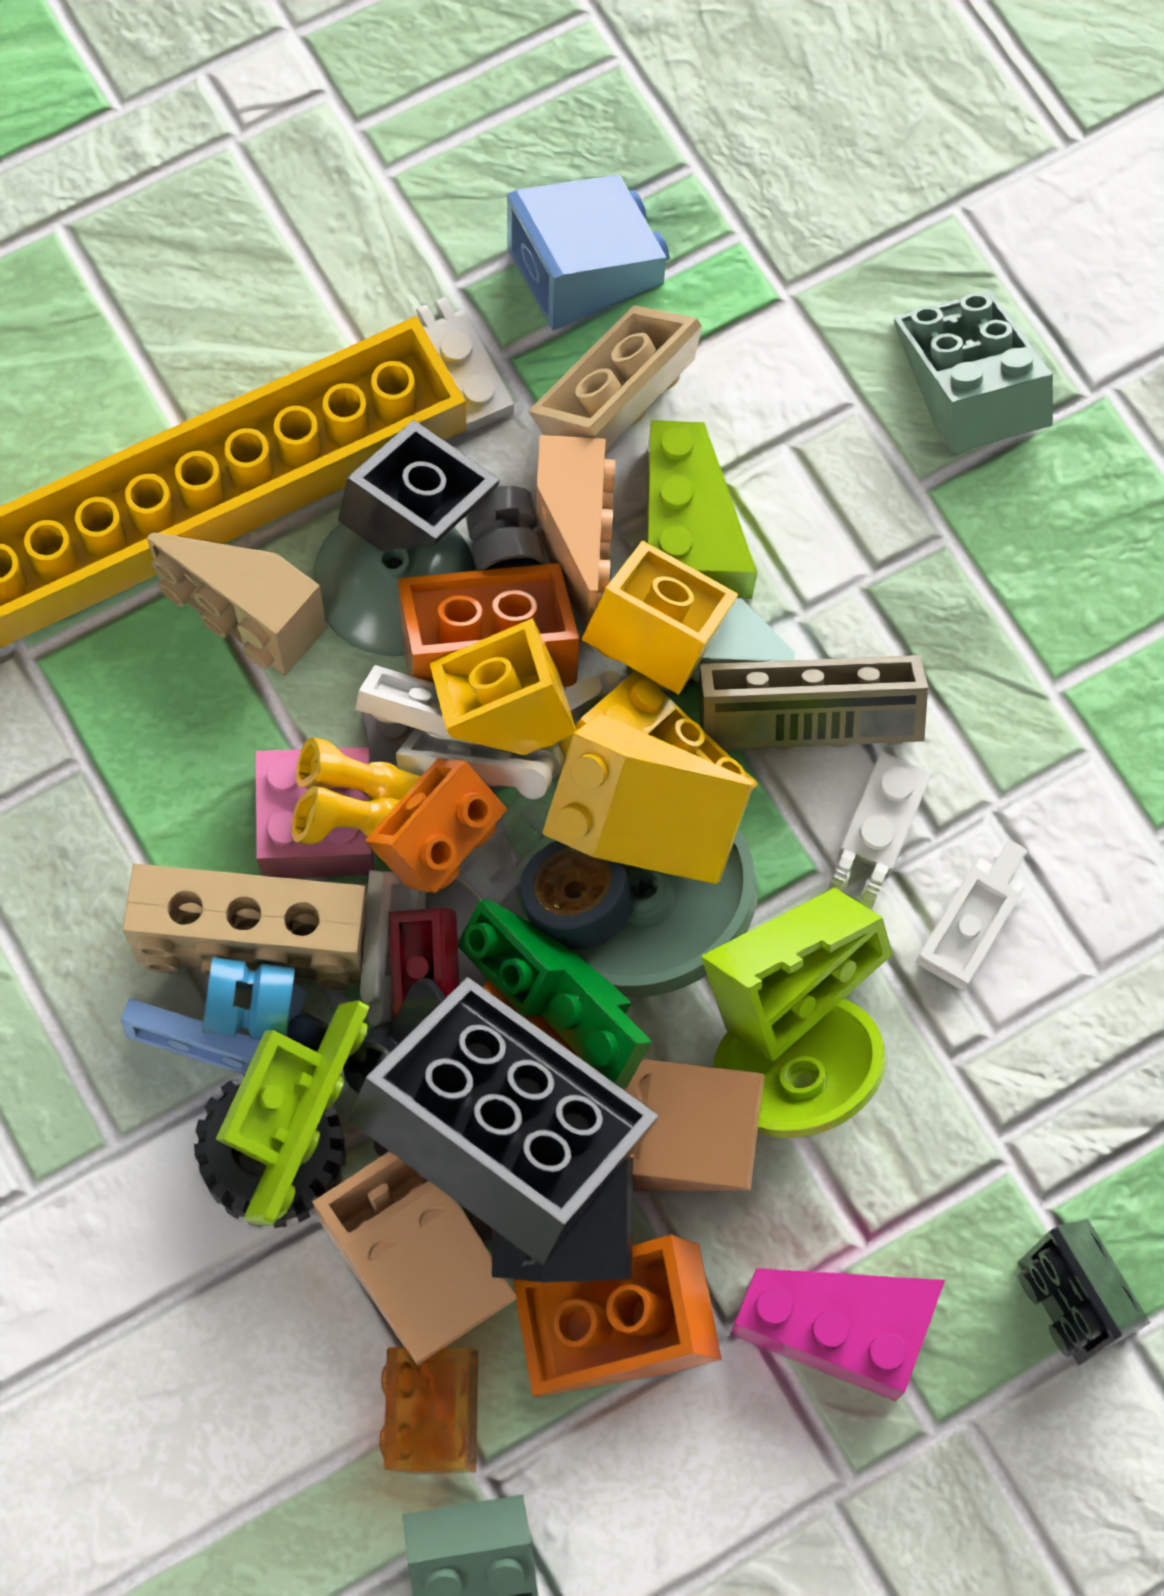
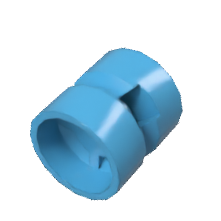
[202,957,294,1039]

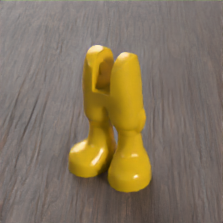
[291,737,421,845]

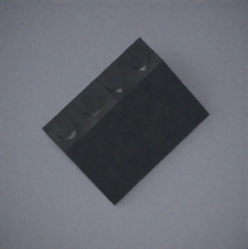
[348,977,659,1265]

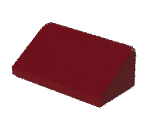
[388,908,460,1021]

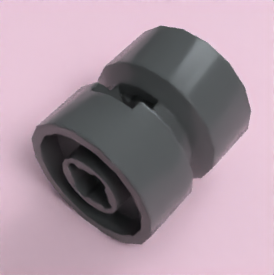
[465,486,546,571]

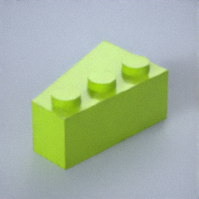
[646,420,758,598]
[701,887,893,1062]

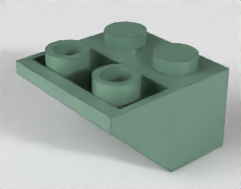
[402,1494,538,1596]

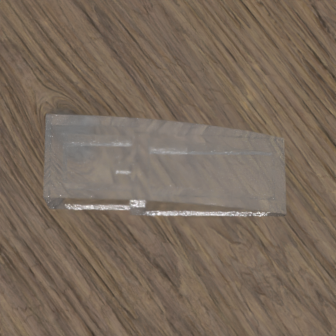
[456,769,562,905]

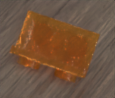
[379,1346,479,1475]

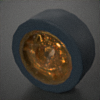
[519,841,634,950]

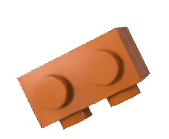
[365,758,508,893]

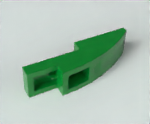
[458,899,652,1089]

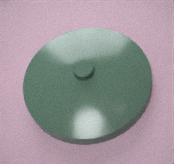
[544,829,758,997]

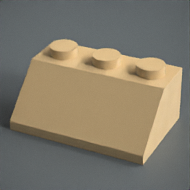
[528,305,702,456]

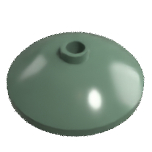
[313,523,475,656]

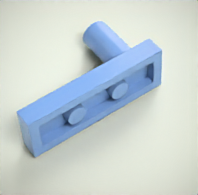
[121,984,307,1074]

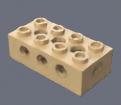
[123,863,367,990]

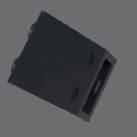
[1018,1219,1151,1365]

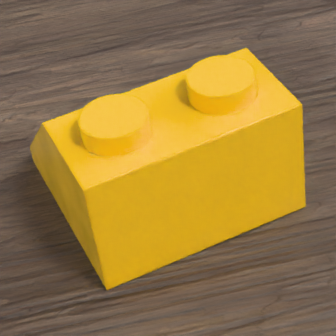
[581,541,738,694]
[429,618,576,755]

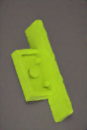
[215,1001,369,1225]

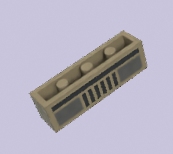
[699,655,928,751]

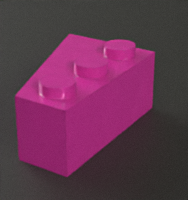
[730,1268,945,1402]

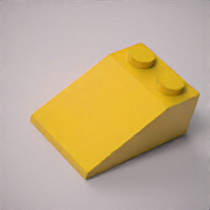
[542,713,755,885]

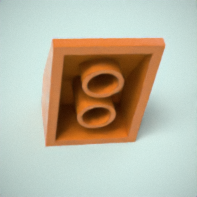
[513,1235,722,1397]

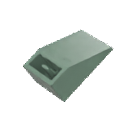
[894,290,1053,453]

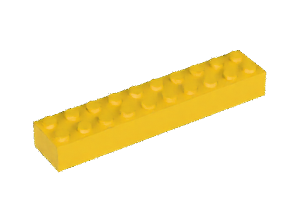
[0,316,467,648]

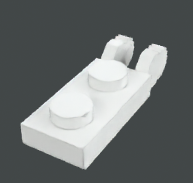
[828,752,932,909]

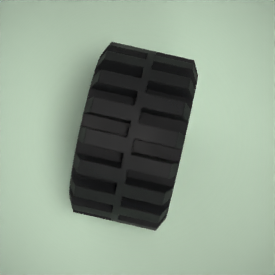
[194,1074,347,1228]

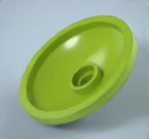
[713,999,886,1138]

